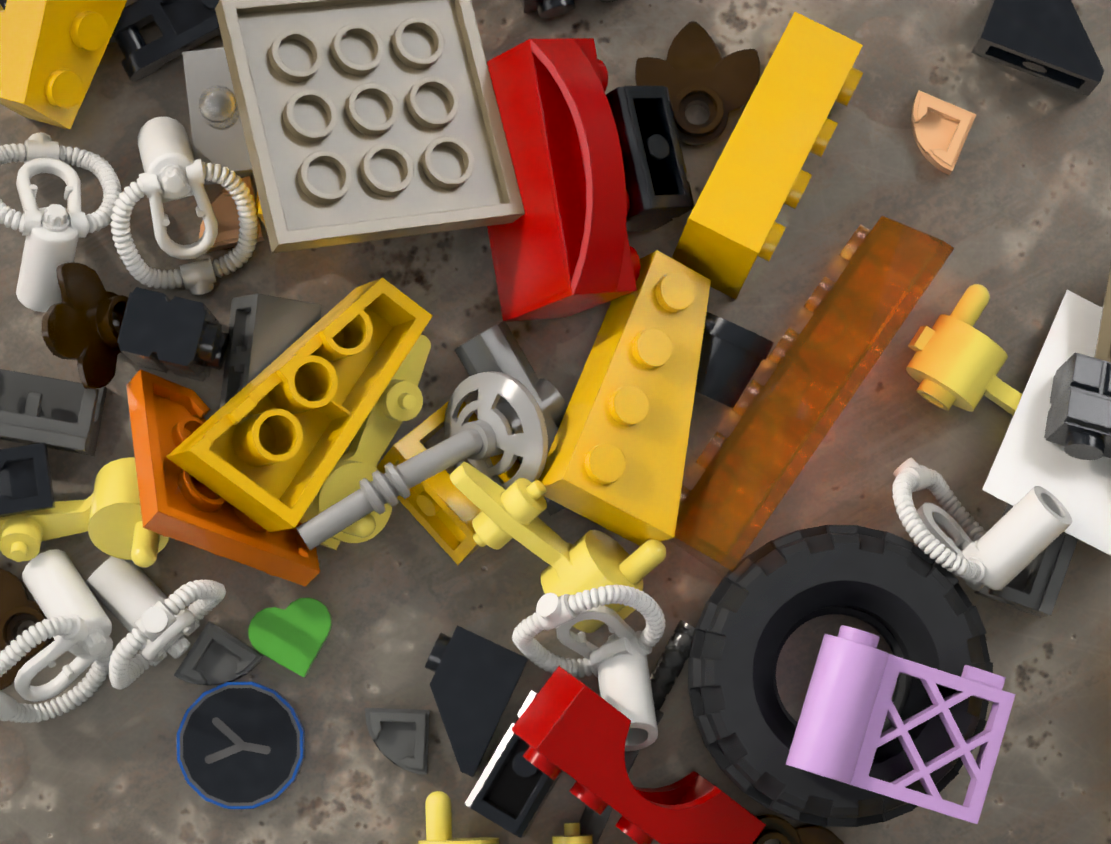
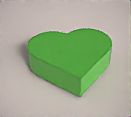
[248,598,333,678]

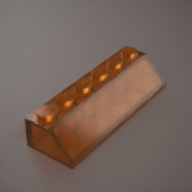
[668,216,954,578]

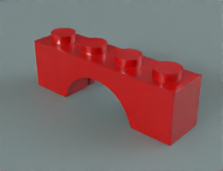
[511,666,766,844]

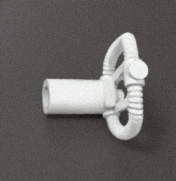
[110,117,258,295]
[0,132,122,312]
[892,457,1072,591]
[0,549,113,723]
[86,556,227,690]
[512,584,666,751]

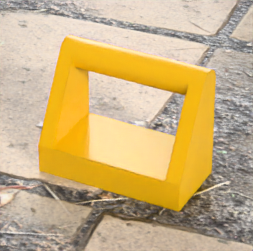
[376,401,521,565]

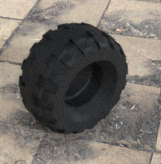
[688,525,993,827]

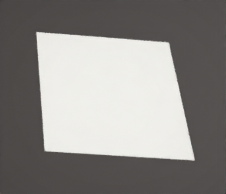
[982,290,1111,556]

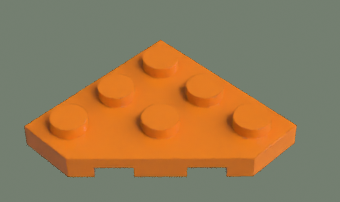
[126,369,320,587]

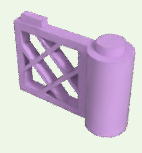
[785,625,1016,824]

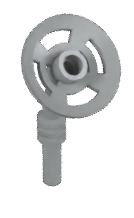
[296,371,548,550]

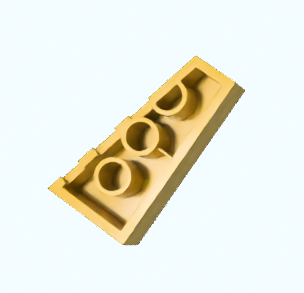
[0,0,127,130]
[672,12,864,299]
[538,250,711,546]
[166,277,433,532]

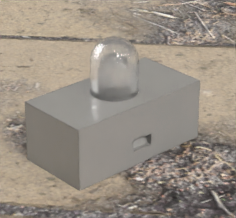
[182,47,254,185]

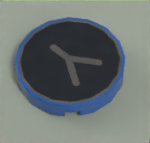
[177,682,305,809]

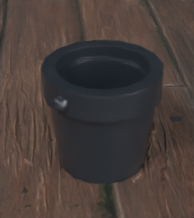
[695,312,774,408]

